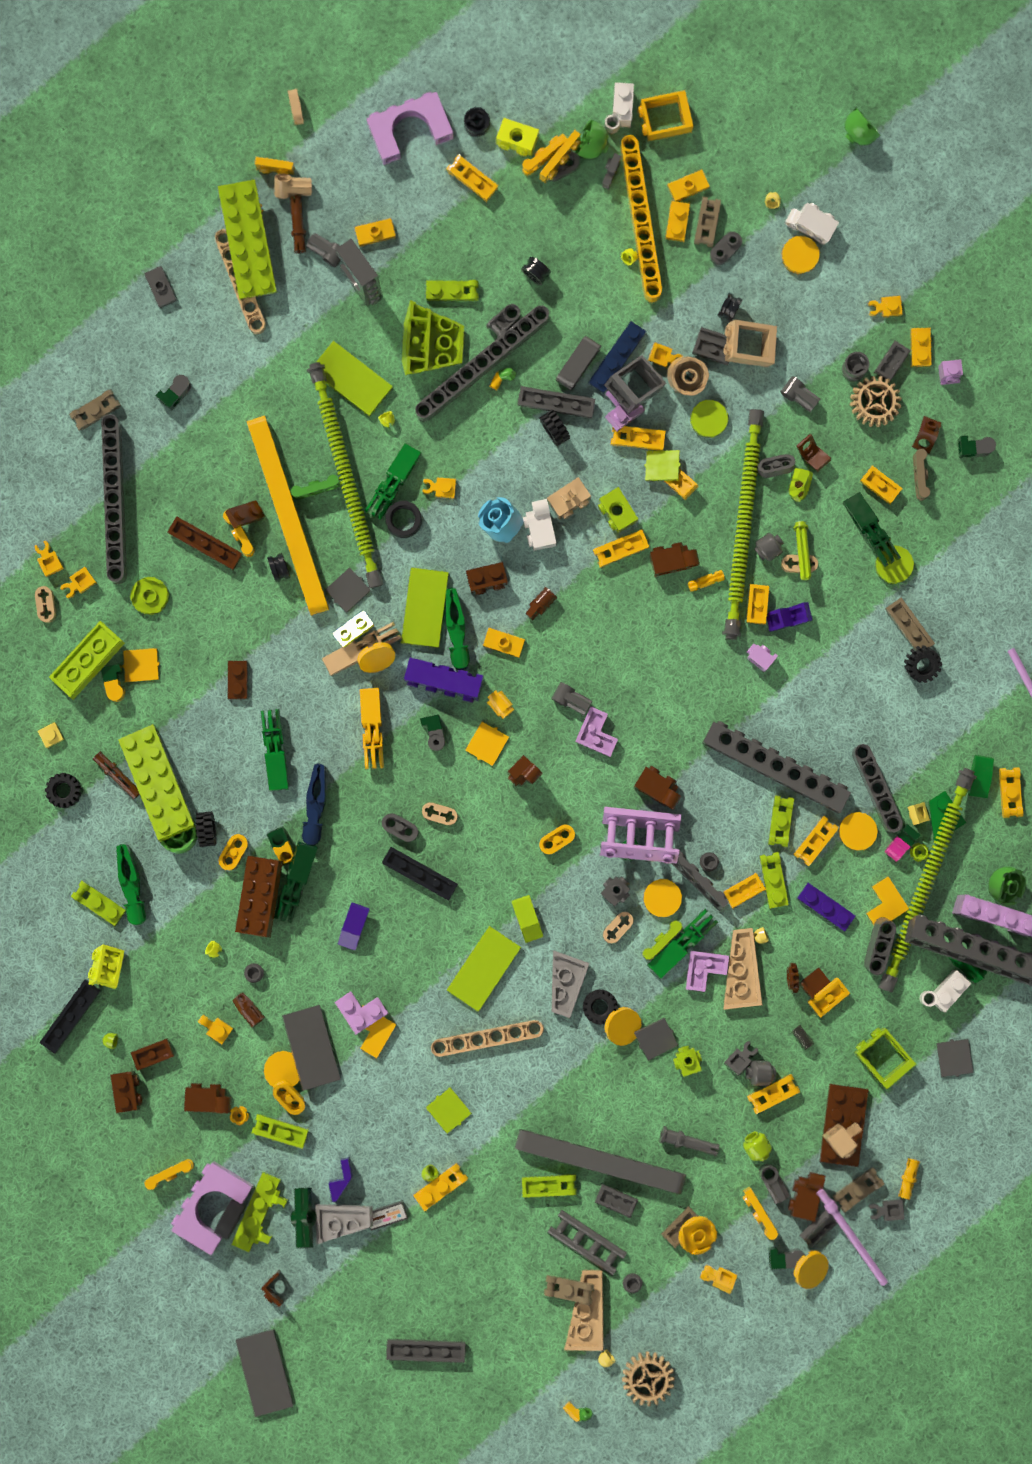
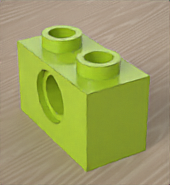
[597,487,638,534]

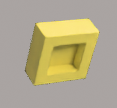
[38,722,64,748]
[908,802,930,825]

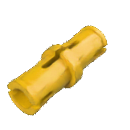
[898,1158,920,1200]

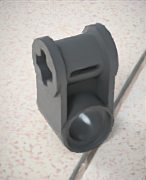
[486,304,521,338]

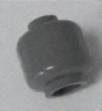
[755,533,784,561]
[745,1061,776,1086]

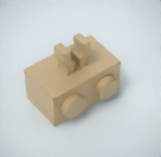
[547,477,591,520]
[822,1123,862,1158]

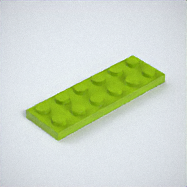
[218,179,277,300]
[118,724,195,842]

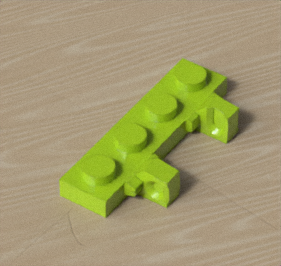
[231,1172,288,1252]

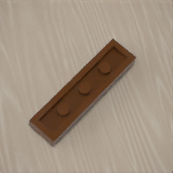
[167,516,243,571]

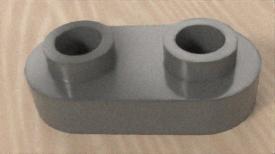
[546,152,580,182]
[710,232,742,265]
[758,454,796,478]
[382,813,418,842]

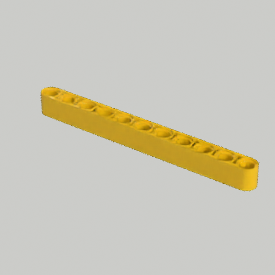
[247,415,329,616]

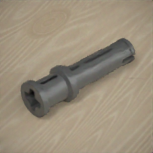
[659,1126,719,1156]

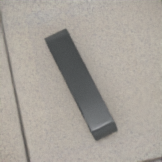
[852,744,903,833]

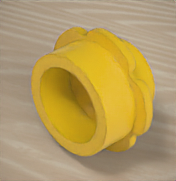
[230,1106,249,1125]

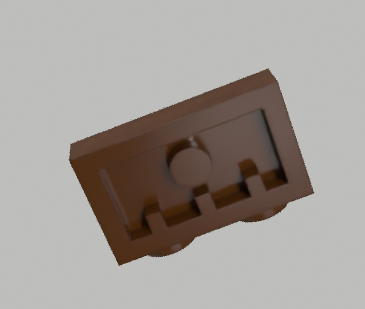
[466,562,508,595]
[110,1071,142,1113]

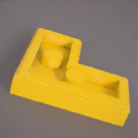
[866,877,909,926]
[360,1005,397,1058]

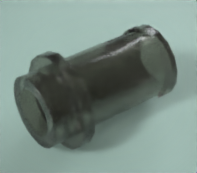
[791,1024,814,1050]

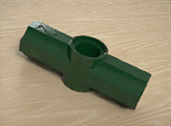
[290,1188,317,1248]

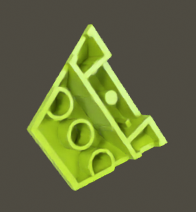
[402,300,464,376]

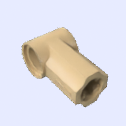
[274,174,312,199]

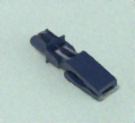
[302,763,326,845]

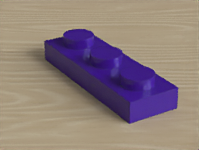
[797,883,856,932]

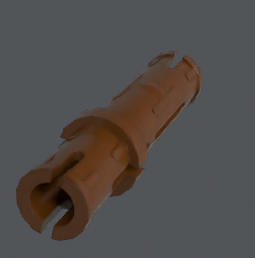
[290,195,306,254]
[92,751,140,800]

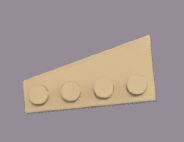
[723,928,762,1010]
[564,1270,604,1351]

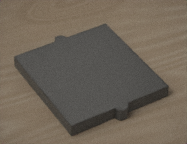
[325,567,371,613]
[634,1017,678,1060]
[936,1039,973,1077]

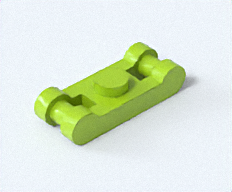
[768,795,794,847]
[642,921,682,960]

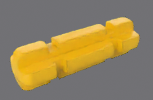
[688,570,725,592]

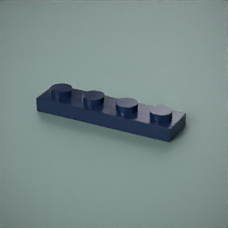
[588,321,646,394]

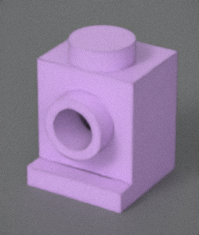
[938,359,963,385]
[747,643,778,672]

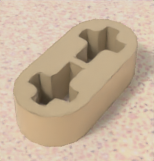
[288,89,304,126]
[781,555,818,573]
[35,586,56,623]
[422,802,458,825]
[603,912,633,943]

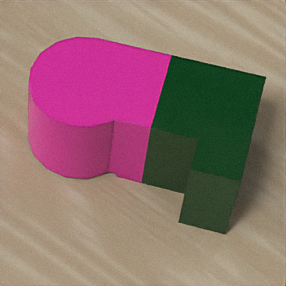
[884,824,921,862]

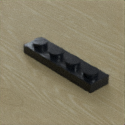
[382,847,458,901]
[39,979,102,1054]

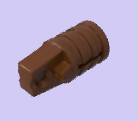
[526,587,557,621]
[232,992,265,1028]

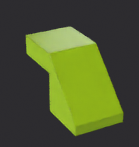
[511,895,544,943]

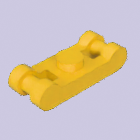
[223,510,255,557]
[999,767,1023,818]
[793,816,839,867]
[747,1074,800,1114]
[145,1159,194,1190]

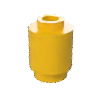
[487,690,515,719]

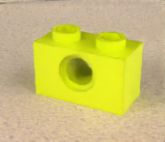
[496,118,539,156]

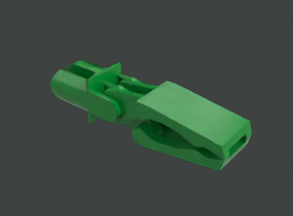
[365,443,422,520]
[446,588,470,670]
[260,709,289,792]
[116,844,146,925]
[647,908,719,979]

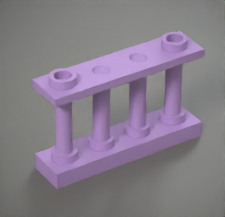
[600,807,681,864]

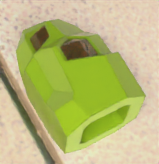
[789,468,813,502]

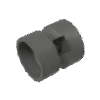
[841,352,870,382]

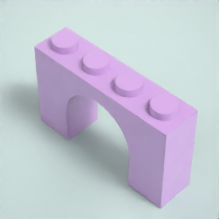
[366,92,453,165]
[952,894,1032,937]
[171,1161,254,1255]

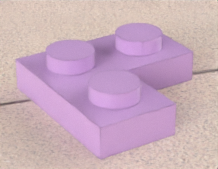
[605,390,645,431]
[575,706,618,757]
[686,951,729,992]
[335,991,388,1035]

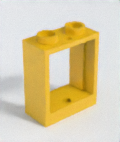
[638,90,693,141]

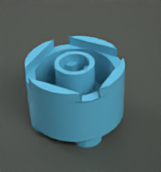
[478,497,524,543]

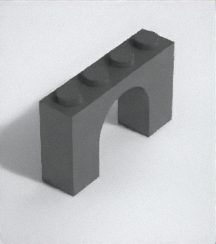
[335,239,382,306]

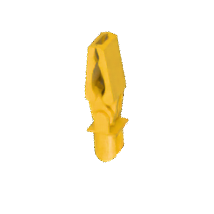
[360,688,384,769]

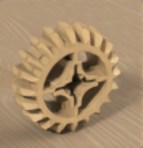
[850,376,902,427]
[622,1351,675,1406]

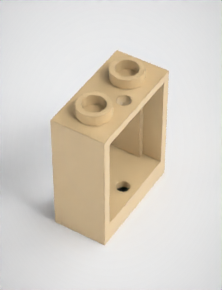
[724,320,777,367]

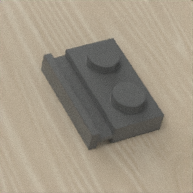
[692,327,729,366]

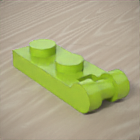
[426,280,479,301]
[759,852,789,909]
[71,880,126,926]
[251,1114,309,1149]
[522,1174,577,1198]

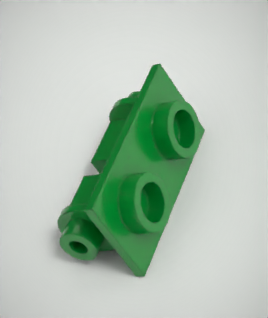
[948,946,988,984]

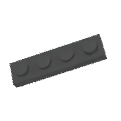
[517,386,595,419]
[671,848,729,911]
[386,1339,465,1363]

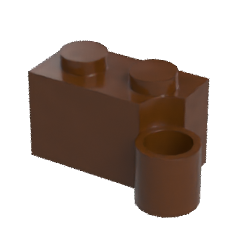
[649,542,700,577]
[507,755,543,787]
[634,766,682,810]
[184,1083,231,1113]
[788,1172,825,1222]

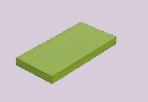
[316,340,393,417]
[401,567,449,648]
[49,621,125,700]
[447,926,521,1012]

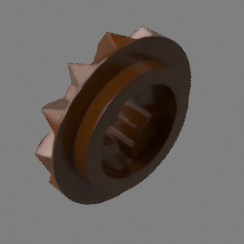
[786,963,799,994]

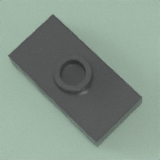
[144,266,177,308]
[874,340,911,383]
[595,1184,638,1218]
[800,1210,837,1248]

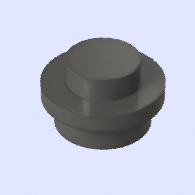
[700,852,719,872]
[244,963,264,983]
[623,1273,642,1293]

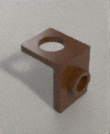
[912,416,941,454]
[796,434,832,472]
[799,967,830,999]
[261,1270,284,1308]

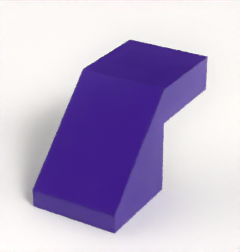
[766,602,813,632]
[337,902,370,951]
[329,1157,353,1202]

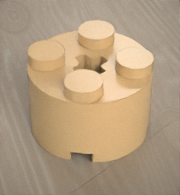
[667,356,709,396]

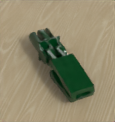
[843,492,901,567]
[274,842,317,923]

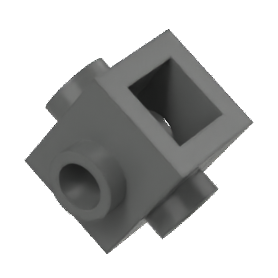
[600,876,630,907]

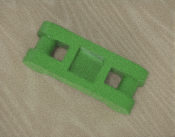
[291,475,340,500]

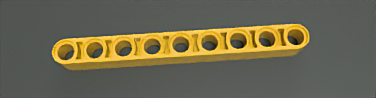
[621,135,662,303]

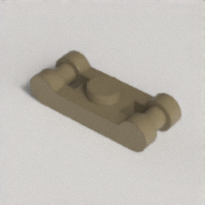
[694,197,721,247]
[69,389,121,431]
[913,449,930,501]
[832,1167,885,1213]
[544,1275,594,1305]

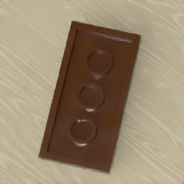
[235,856,283,938]
[819,1084,869,1167]

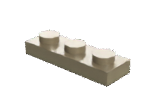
[885,597,935,651]

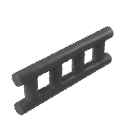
[547,1209,627,1276]

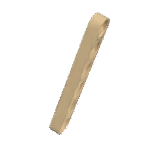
[215,229,266,334]
[431,1020,543,1057]

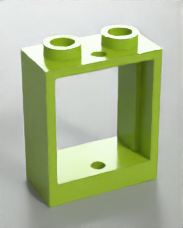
[854,1027,916,1089]

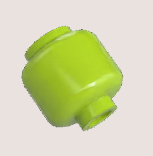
[743,1131,772,1162]

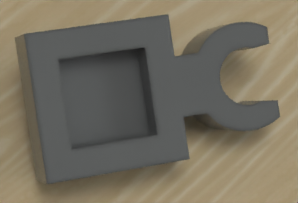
[602,153,621,190]
[724,1041,758,1077]
[869,1199,904,1221]

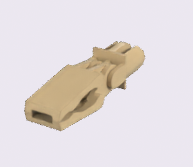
[322,622,402,676]

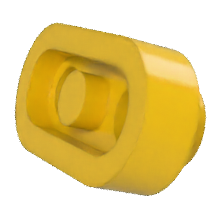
[539,825,575,854]
[219,834,248,870]
[273,1081,305,1115]

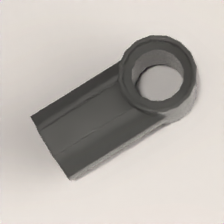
[306,233,341,268]
[780,376,820,413]
[551,682,592,715]
[759,1164,790,1204]

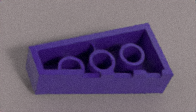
[404,657,484,703]

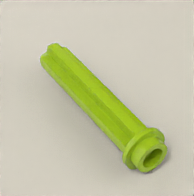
[793,521,811,580]

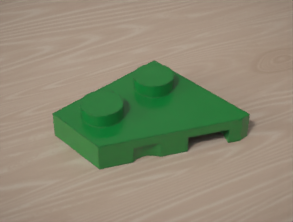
[928,791,966,841]

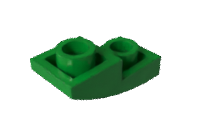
[967,755,994,798]

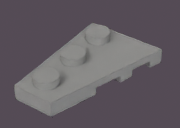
[552,950,589,1018]
[316,1204,373,1244]

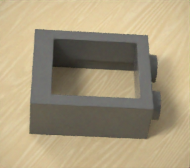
[604,355,666,414]

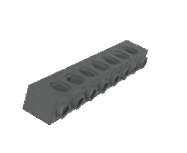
[702,721,851,814]
[904,915,1032,986]

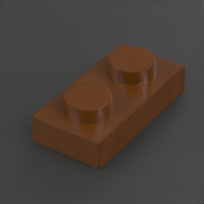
[225,500,265,529]
[227,661,248,699]
[130,1038,174,1071]

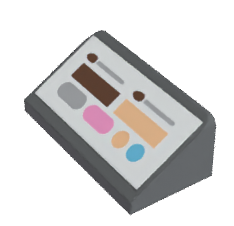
[370,1200,408,1231]

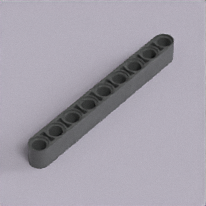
[415,305,549,422]
[101,414,127,584]
[515,1129,687,1194]

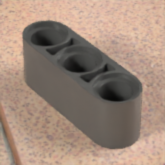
[556,335,601,391]
[864,917,896,975]

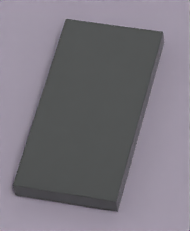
[282,1005,341,1091]
[235,1329,294,1417]

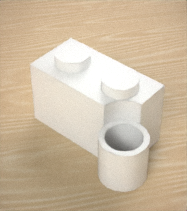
[604,83,634,134]
[785,203,839,245]
[523,499,556,551]
[919,970,971,1012]

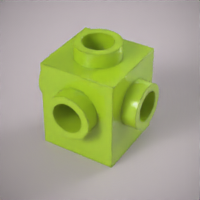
[673,1045,702,1077]

